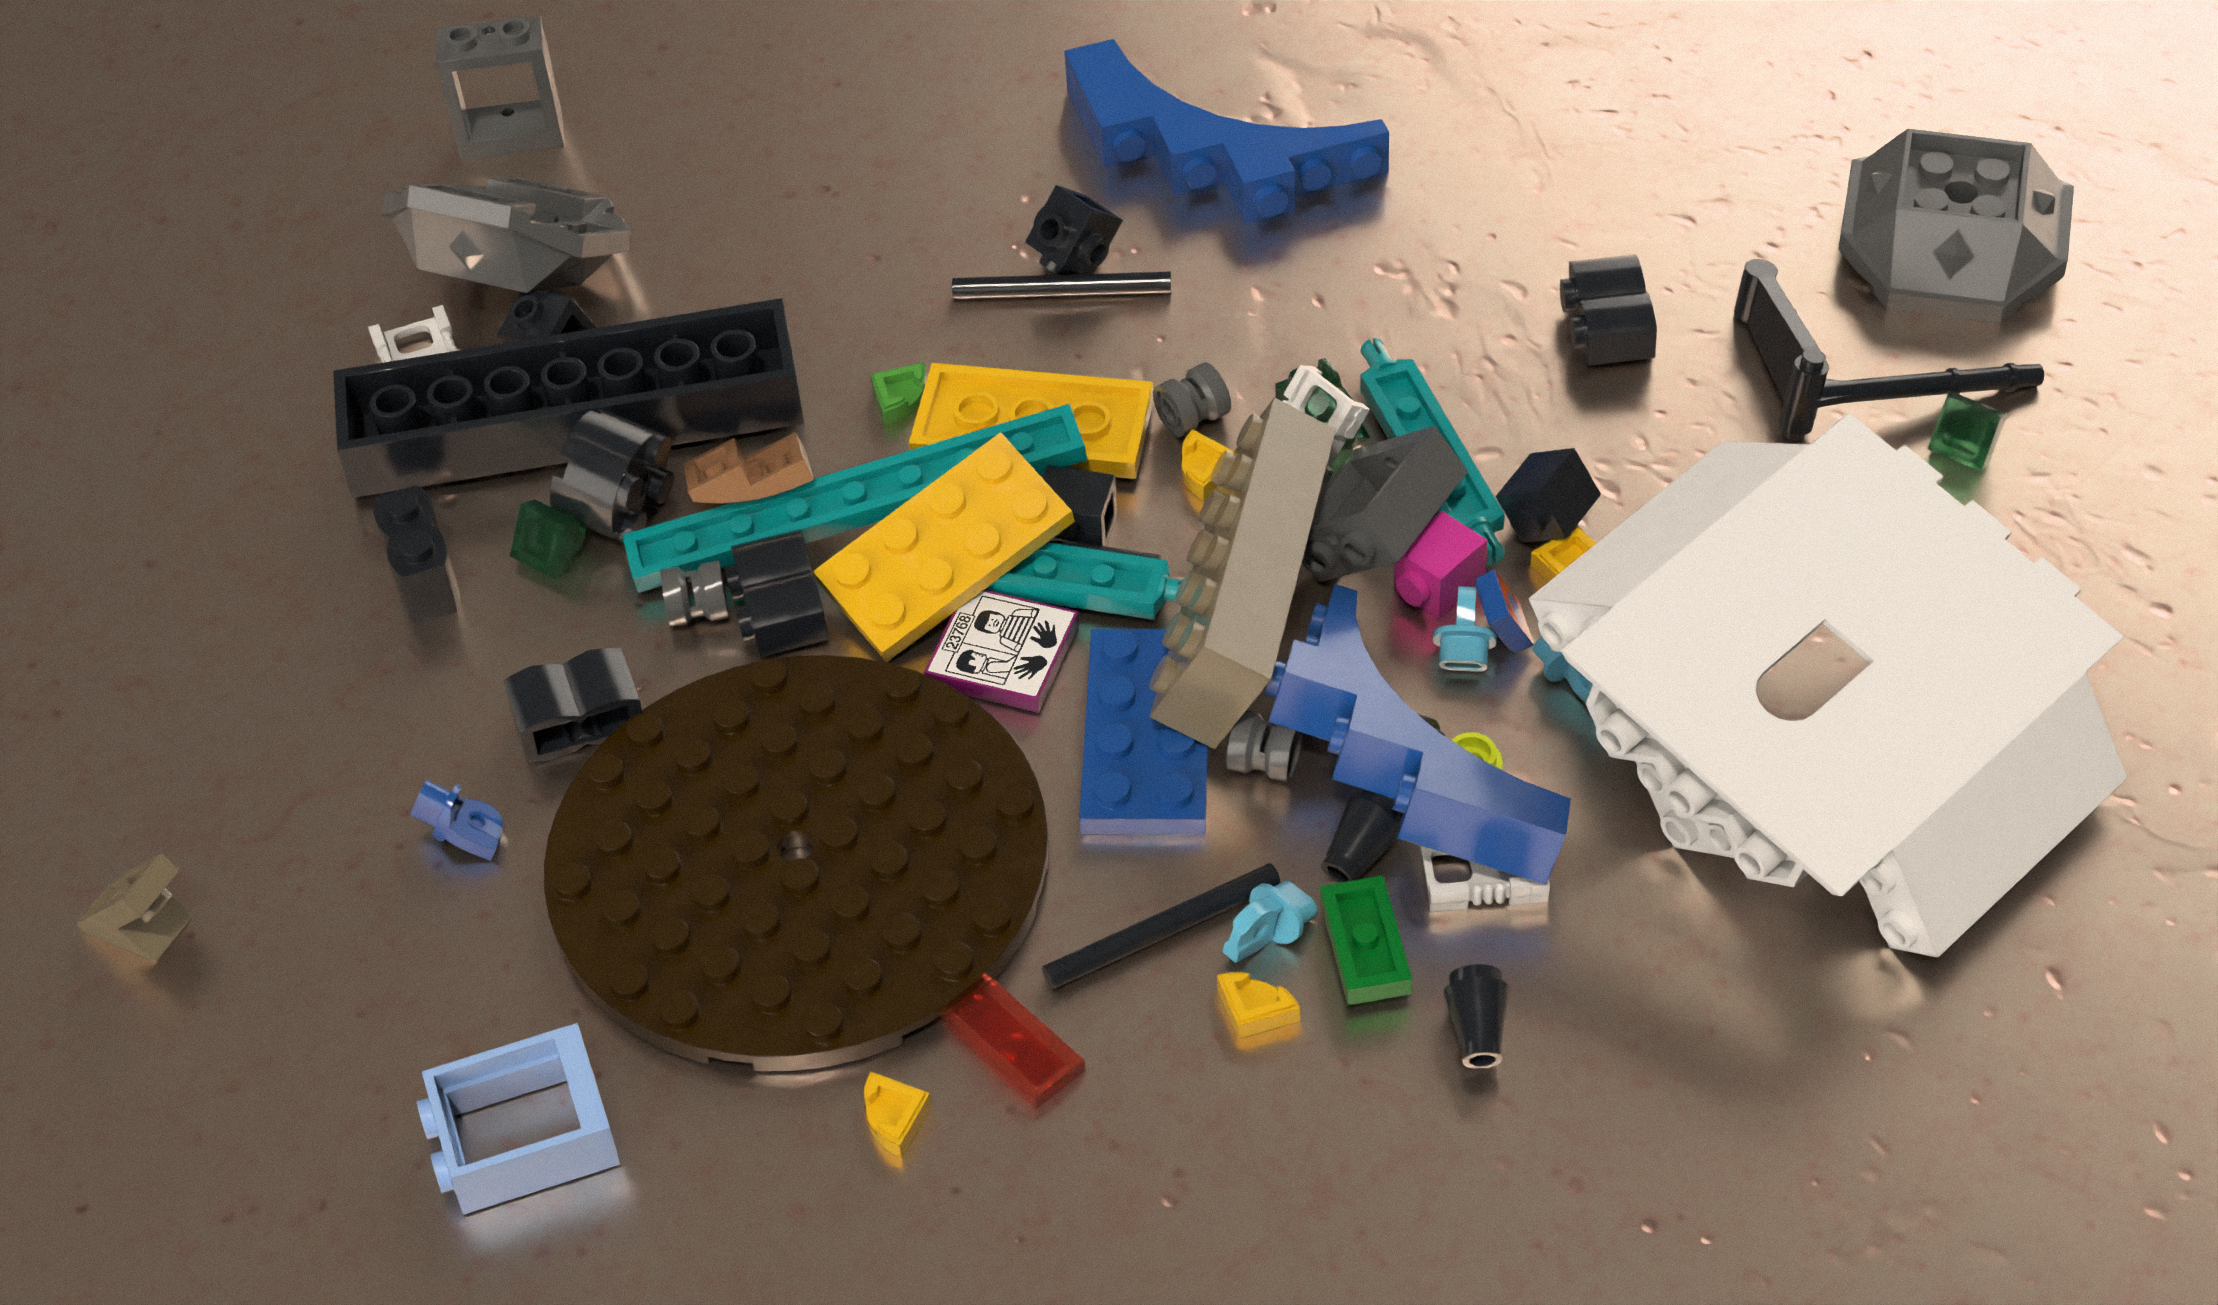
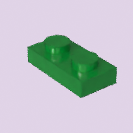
[1320,875,1412,1005]

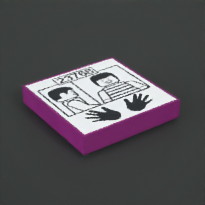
[924,590,1079,713]

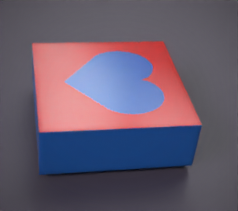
[1475,569,1534,654]

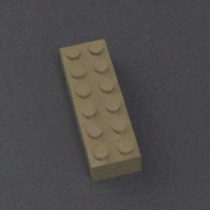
[1149,398,1336,749]

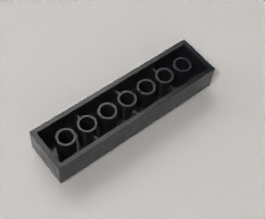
[333,298,804,498]

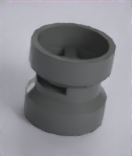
[1153,362,1231,437]
[660,560,729,627]
[1226,710,1303,783]

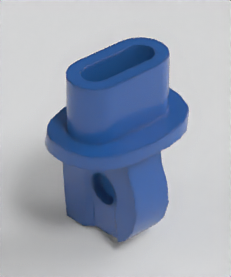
[410,779,503,861]

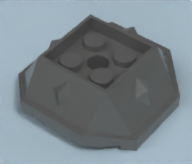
[1838,128,2074,324]
[382,176,631,293]

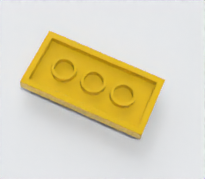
[909,363,1154,479]
[813,432,1075,663]

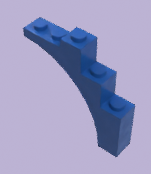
[1064,39,1389,224]
[1264,584,1571,885]

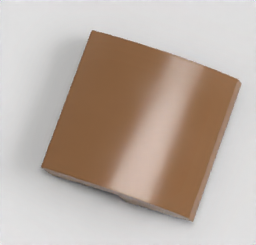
[684,432,814,503]

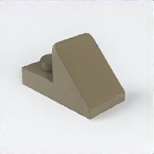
[75,853,192,960]

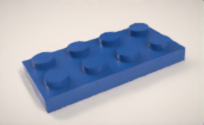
[1079,629,1209,835]

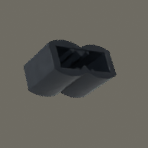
[1560,254,1657,365]
[374,485,461,624]
[724,529,830,657]
[504,648,642,761]

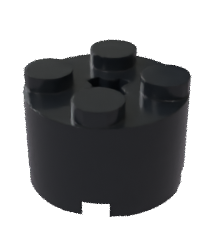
[550,410,674,541]

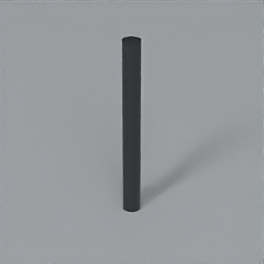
[952,271,1172,300]
[1042,863,1281,990]

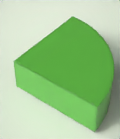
[870,362,927,426]

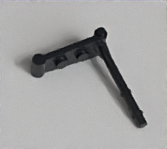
[1734,259,2044,441]

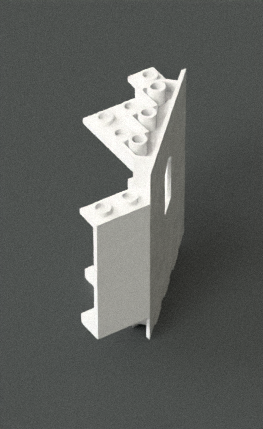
[1528,413,2127,957]

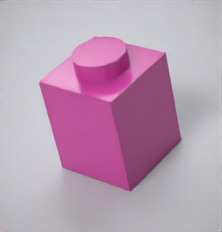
[1394,511,1488,620]

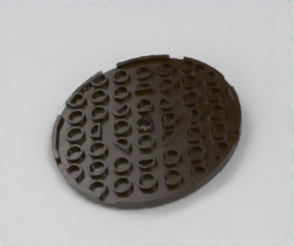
[544,655,1049,1071]

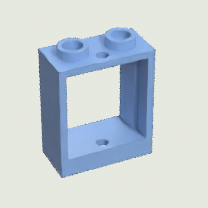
[416,1023,621,1215]

